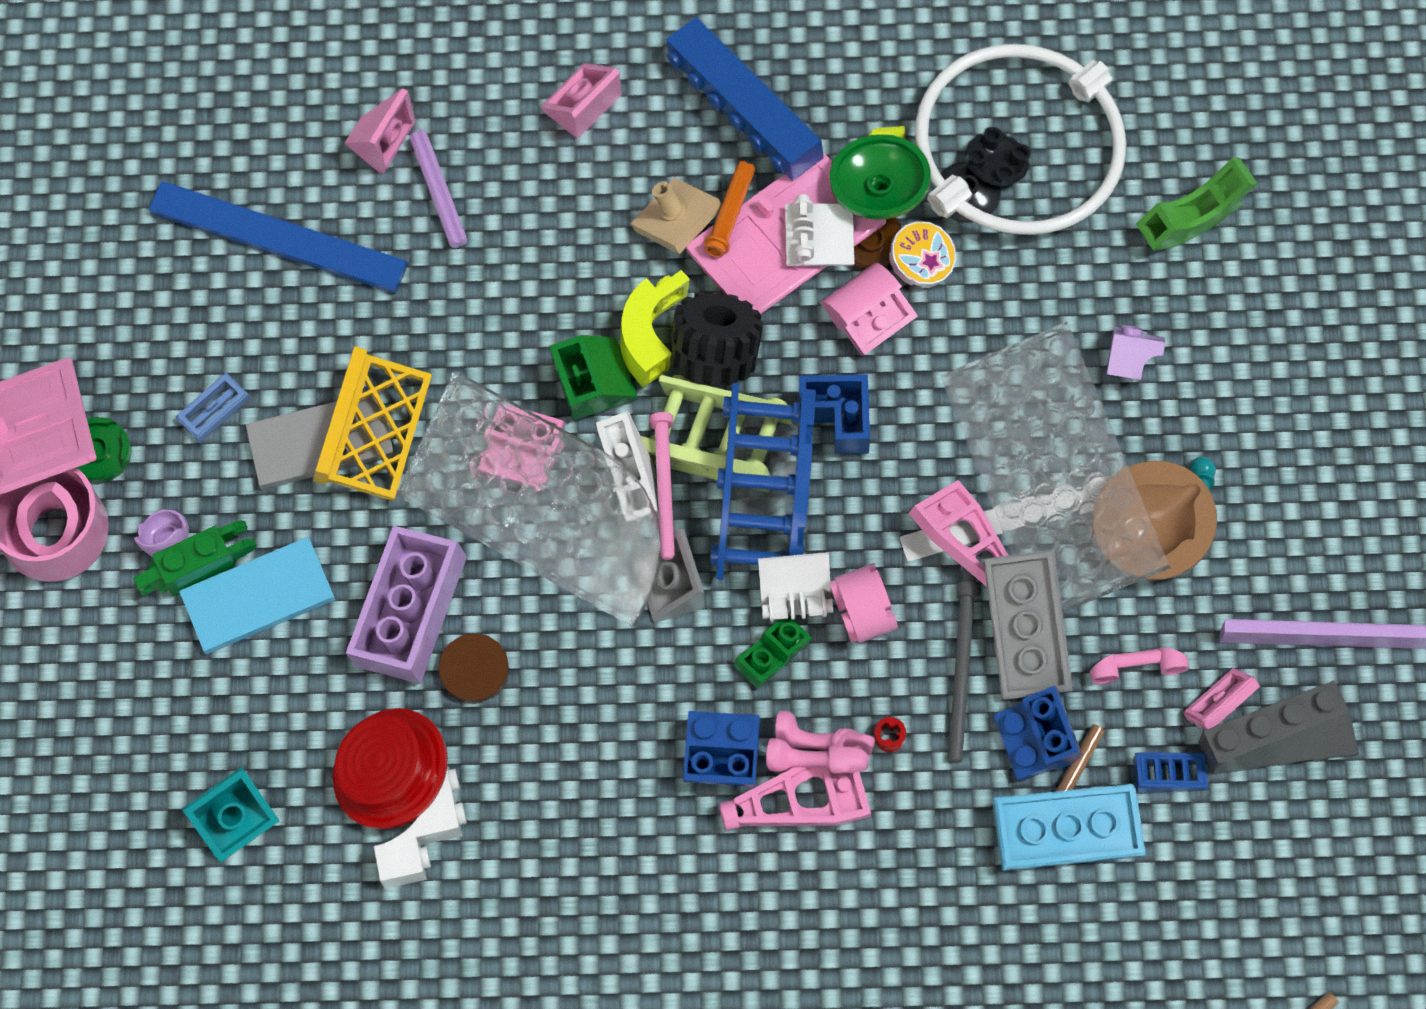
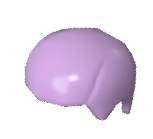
[134,509,189,558]

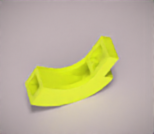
[620,270,690,388]

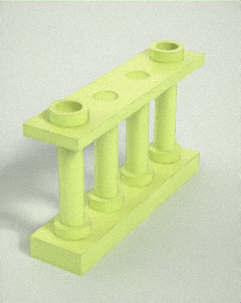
[641,375,793,493]

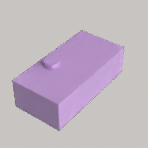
[346,526,467,684]

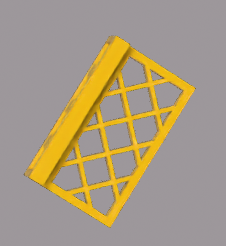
[313,346,432,501]

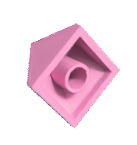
[345,88,416,174]

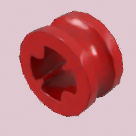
[874,717,906,752]

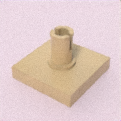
[630,177,722,254]

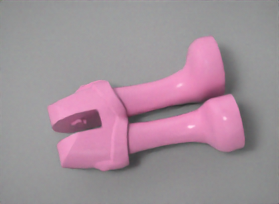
[766,710,875,773]

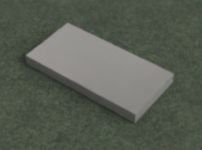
[246,392,395,490]
[983,550,1074,700]

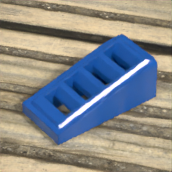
[1133,752,1208,794]

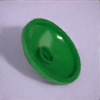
[830,134,931,220]

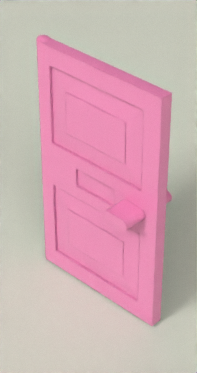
[685,152,886,314]
[0,357,96,495]

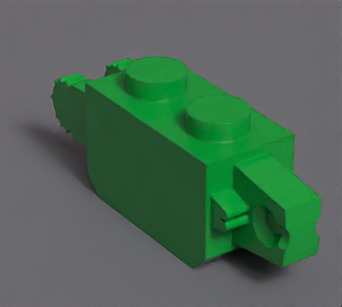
[133,520,257,596]

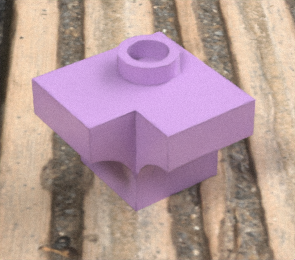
[1107,325,1165,380]

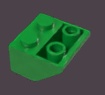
[549,335,638,421]

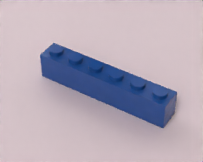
[666,17,824,181]

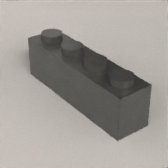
[1198,680,1359,775]

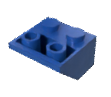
[683,711,760,787]

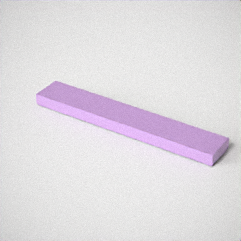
[1220,619,1426,649]

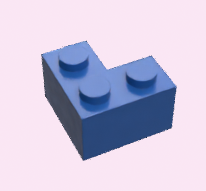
[799,374,870,454]

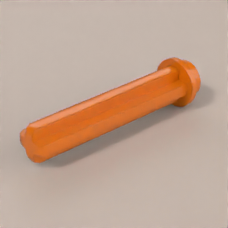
[704,161,755,258]

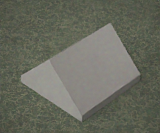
[634,529,706,622]

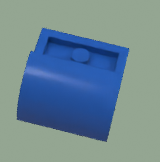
[994,685,1082,782]

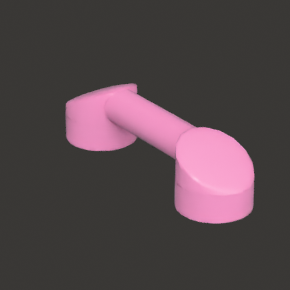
[1090,647,1189,685]

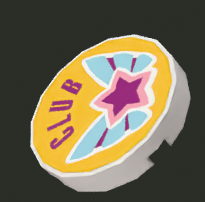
[889,221,956,288]

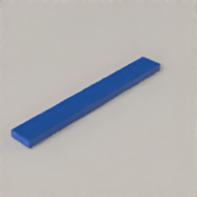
[149,181,408,294]

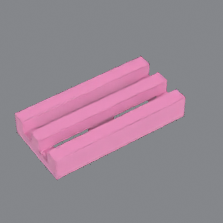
[1183,668,1260,730]

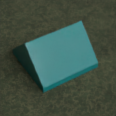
[181,766,279,863]

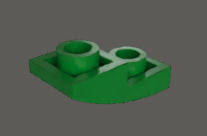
[733,615,812,689]

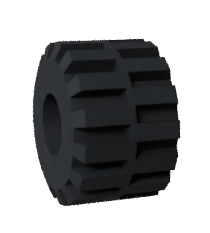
[669,291,763,387]

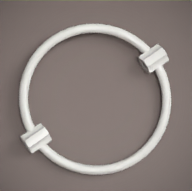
[915,44,1126,235]

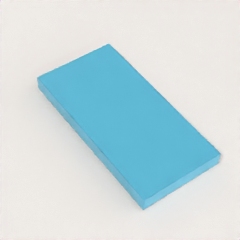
[179,536,335,655]
[992,784,1146,871]

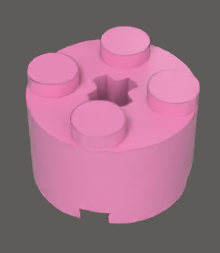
[829,563,899,644]

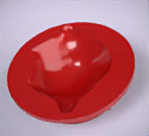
[331,708,448,830]

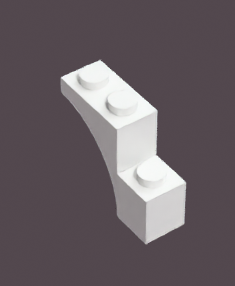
[374,764,467,889]

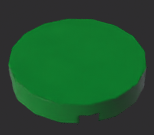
[77,417,132,484]

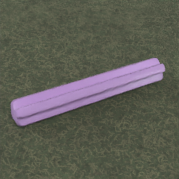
[410,130,467,248]

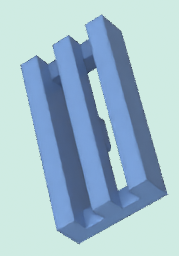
[175,372,250,443]

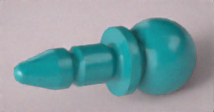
[1188,457,1216,491]

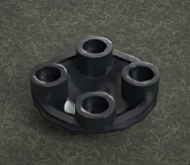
[965,127,1031,186]

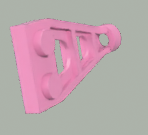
[909,480,1009,587]
[719,767,871,831]

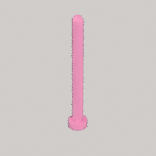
[649,412,675,560]

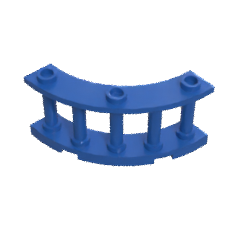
[710,383,816,580]

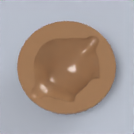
[1093,461,1217,580]

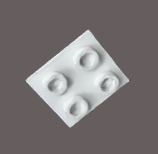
[785,194,854,266]
[758,552,833,622]

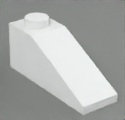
[596,411,659,522]

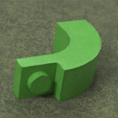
[1136,157,1258,251]

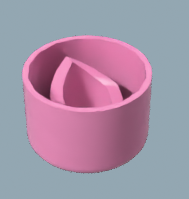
[0,467,109,582]

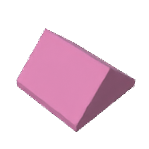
[540,63,622,139]

